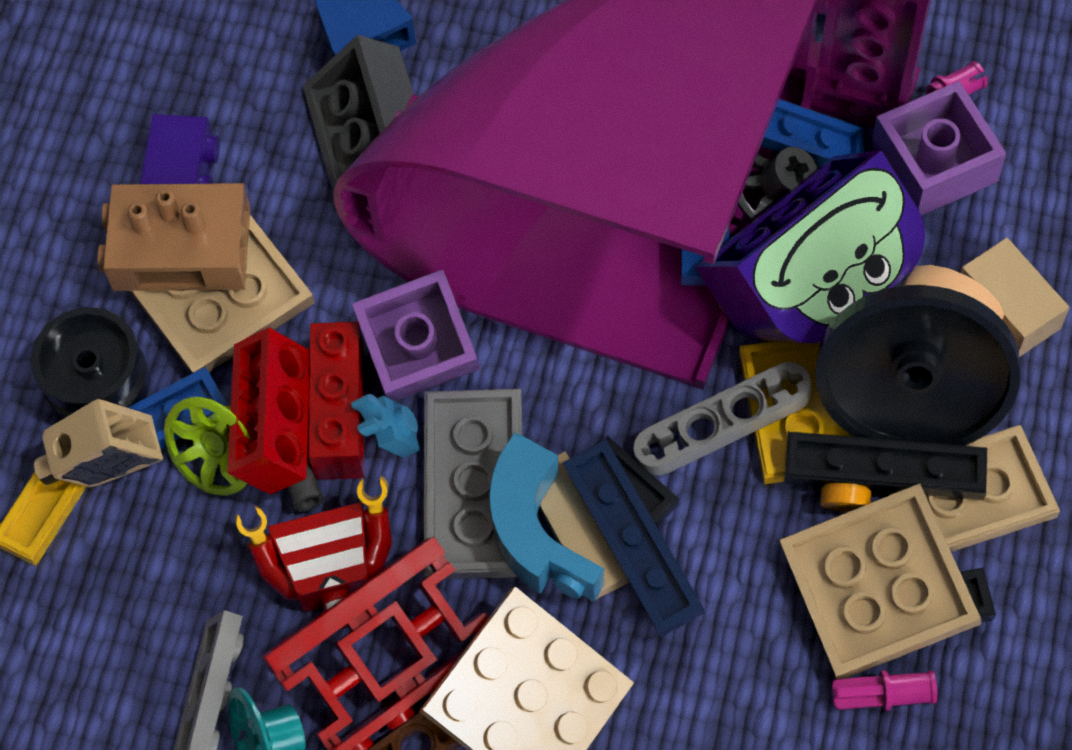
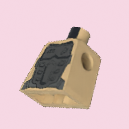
[34,399,163,487]

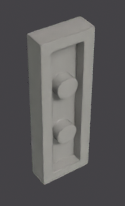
[174,610,244,750]

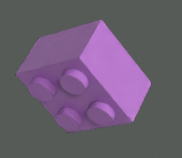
[871,81,1007,216]
[352,269,481,401]

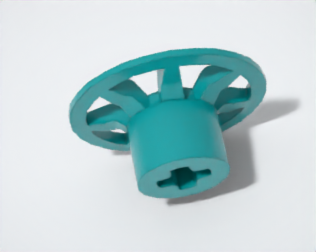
[228,687,306,750]

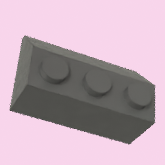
[303,35,413,194]

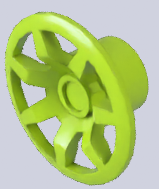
[164,397,250,496]

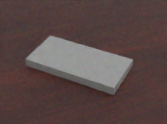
[424,389,522,579]

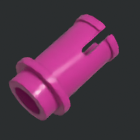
[926,61,988,95]

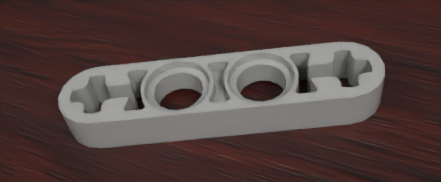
[634,362,813,476]

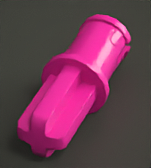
[831,670,937,712]

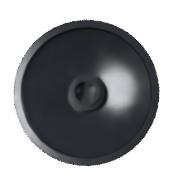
[815,285,1020,446]

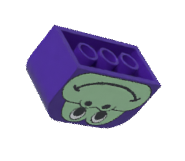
[695,150,925,343]

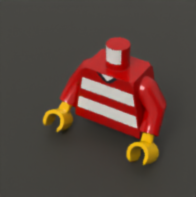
[235,476,392,629]

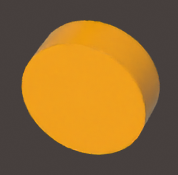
[820,483,871,512]

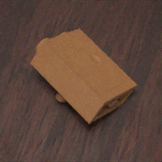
[98,183,251,291]

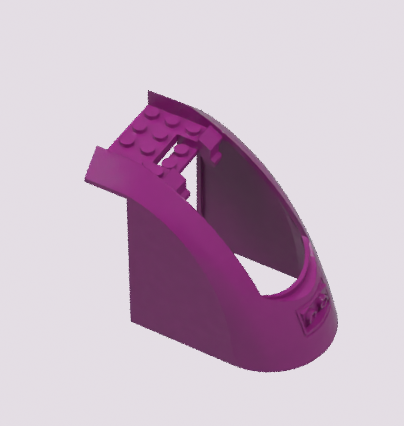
[333,0,931,390]

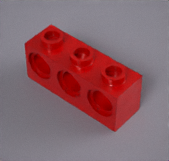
[309,321,365,480]
[227,327,310,495]

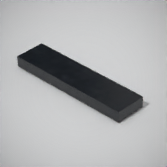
[784,431,987,500]

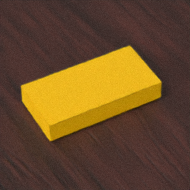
[0,472,87,566]

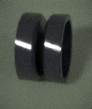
[30,307,151,420]

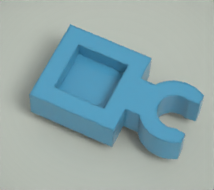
[351,394,420,458]

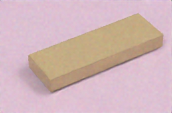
[539,451,629,602]

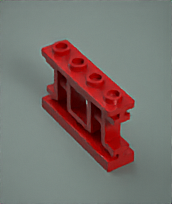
[260,536,489,750]

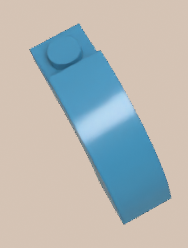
[490,432,604,602]

